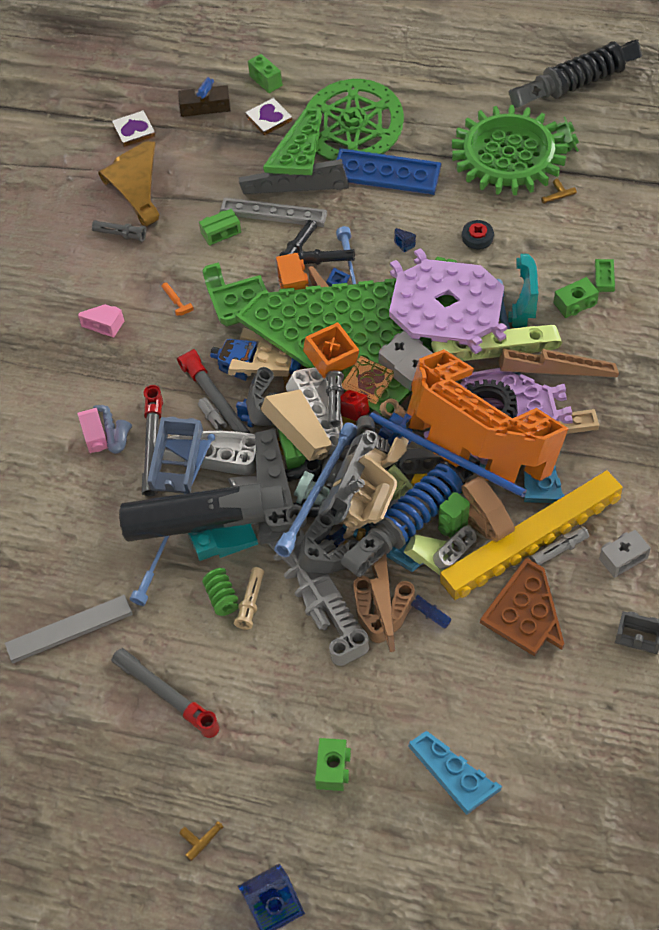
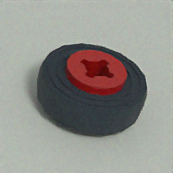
[461,220,494,250]

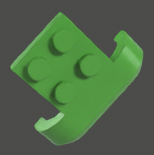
[202,262,266,327]

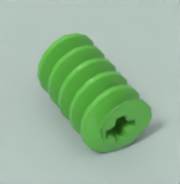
[202,568,239,616]

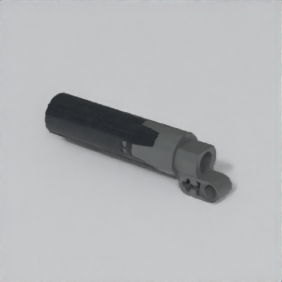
[119,483,307,542]

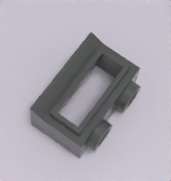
[615,611,659,654]

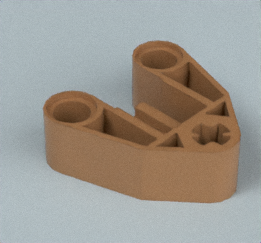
[461,476,515,542]
[353,576,415,643]

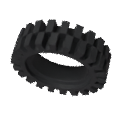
[467,379,518,418]

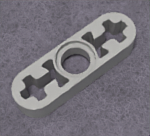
[433,526,476,569]

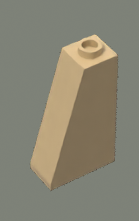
[261,389,332,461]

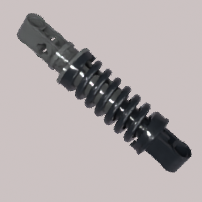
[508,39,642,108]

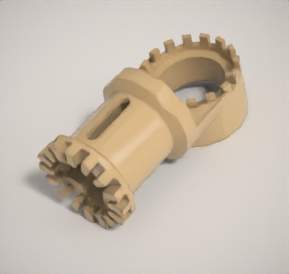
[380,399,412,429]

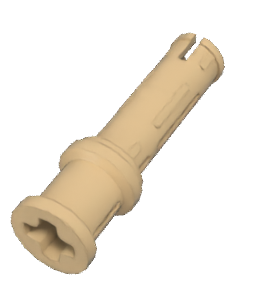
[234,567,264,630]

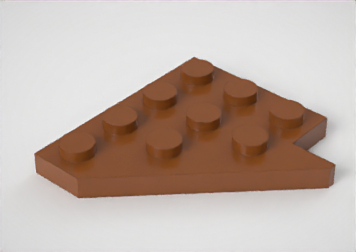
[480,558,564,657]

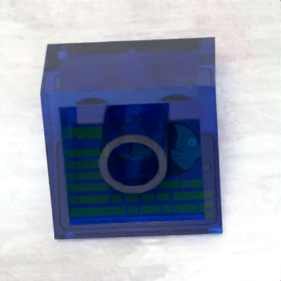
[238,863,305,930]

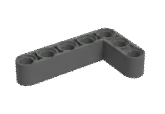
[356,415,447,475]

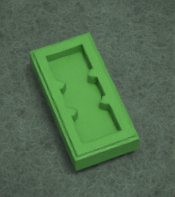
[595,259,615,292]

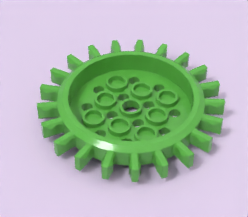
[452,105,568,195]

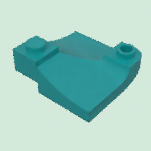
[508,254,539,328]
[188,524,258,561]

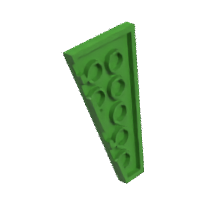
[263,108,322,175]

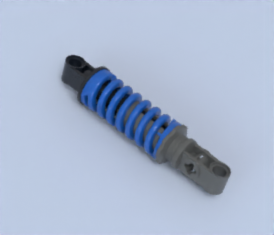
[341,455,480,577]

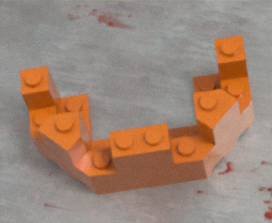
[407,349,569,483]

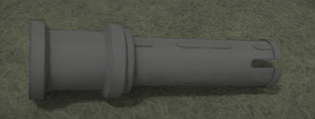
[92,220,146,242]
[326,371,344,427]

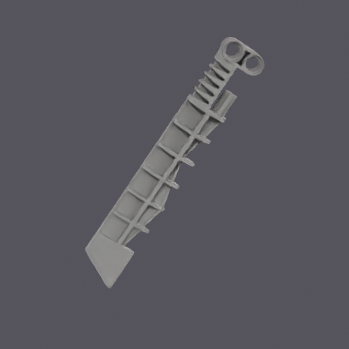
[228,476,369,666]

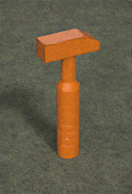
[161,282,194,316]

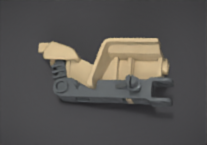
[319,430,409,539]

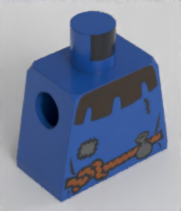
[210,339,257,381]

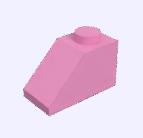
[78,304,124,338]
[78,408,108,453]

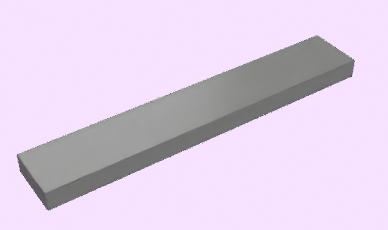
[220,198,327,227]
[5,595,133,664]

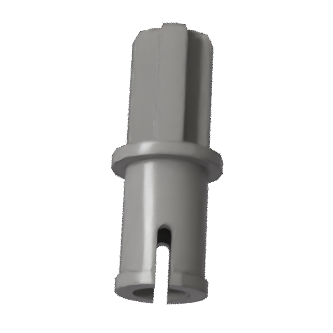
[198,397,227,431]

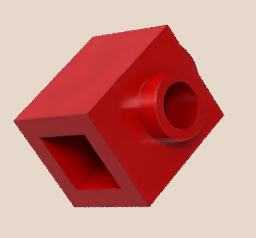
[340,390,370,421]

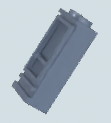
[147,417,203,493]

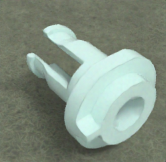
[294,471,330,506]

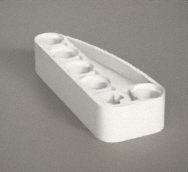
[286,368,343,457]
[163,431,256,476]

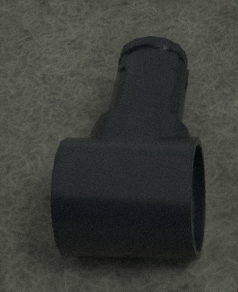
[285,459,322,482]

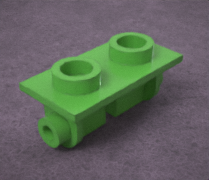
[556,117,579,152]

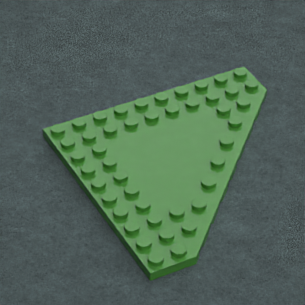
[236,278,458,419]

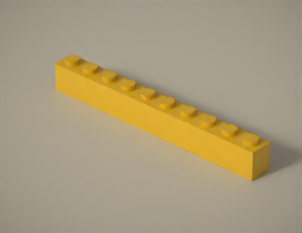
[440,470,623,600]

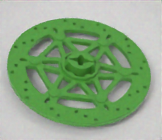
[306,79,404,161]

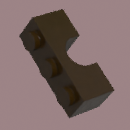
[178,85,231,117]

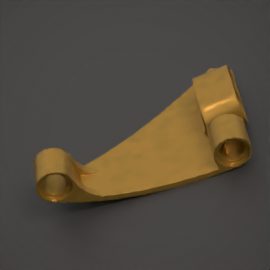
[98,141,160,227]

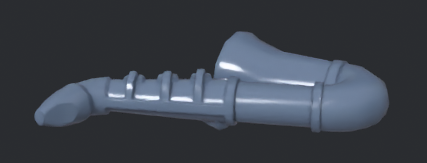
[93,405,132,454]

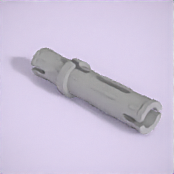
[530,526,589,565]

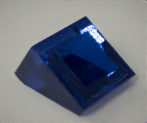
[394,228,416,252]

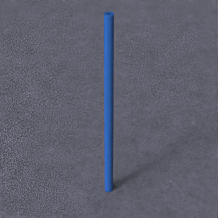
[370,412,527,497]

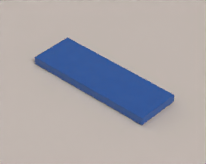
[336,148,441,195]

